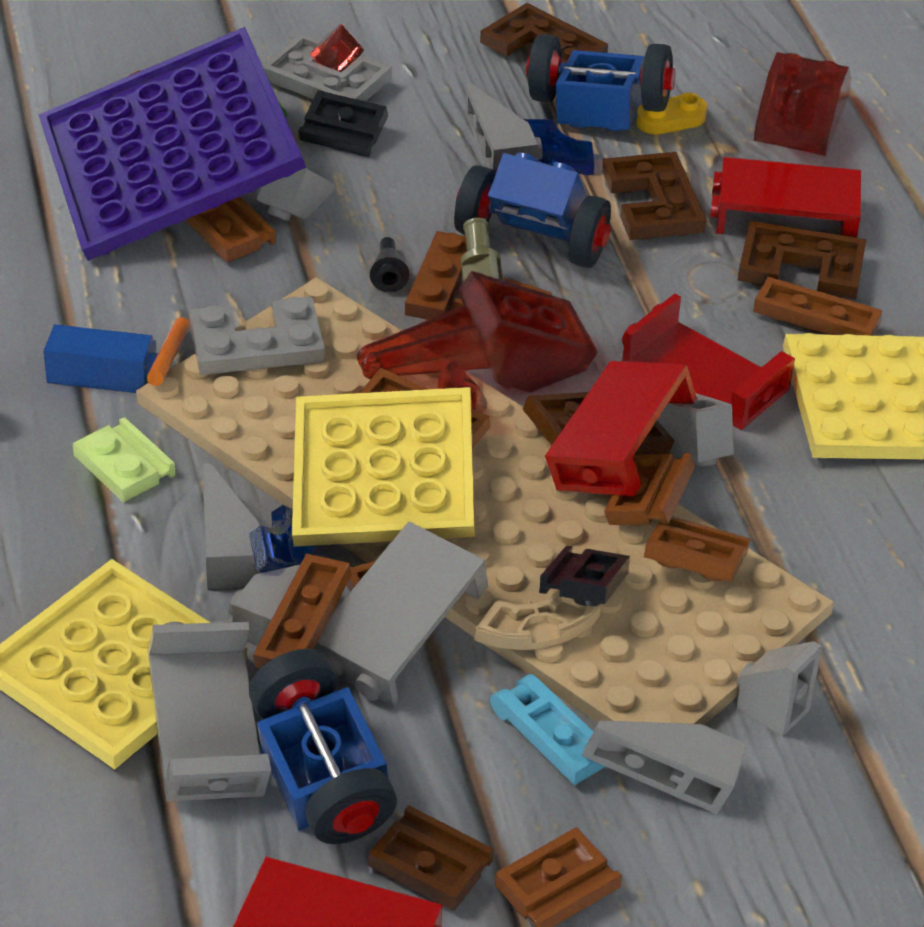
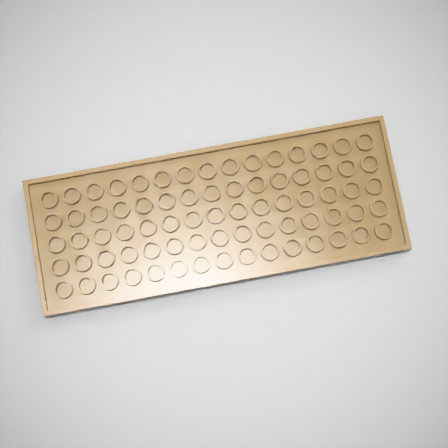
[136,277,834,725]

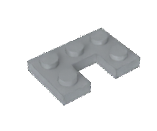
[262,33,392,101]
[189,296,325,375]

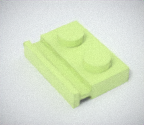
[73,417,175,503]

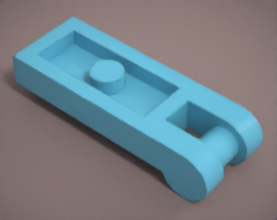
[490,674,606,785]

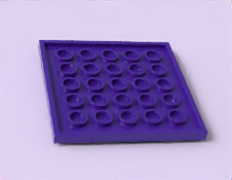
[39,27,307,261]

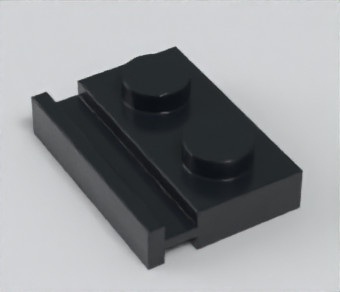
[298,90,388,157]
[539,545,630,606]

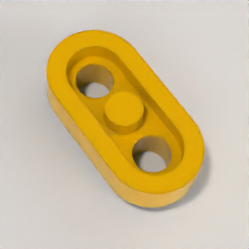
[636,92,707,135]

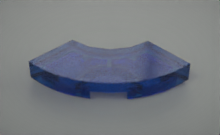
[524,119,595,175]
[249,504,313,573]

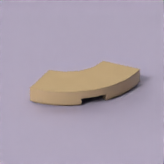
[474,590,601,650]

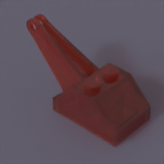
[753,52,852,156]
[356,271,598,393]

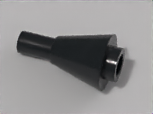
[370,237,410,292]

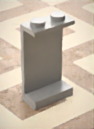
[314,521,488,707]
[148,620,271,801]

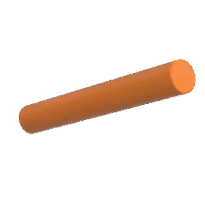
[147,317,190,386]

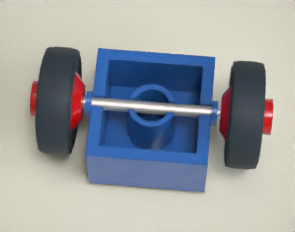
[526,35,676,131]
[454,153,611,268]
[249,649,397,844]

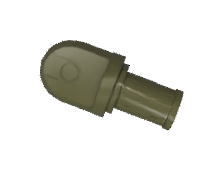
[460,218,504,303]

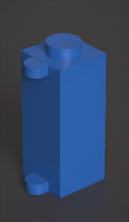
[43,324,158,393]

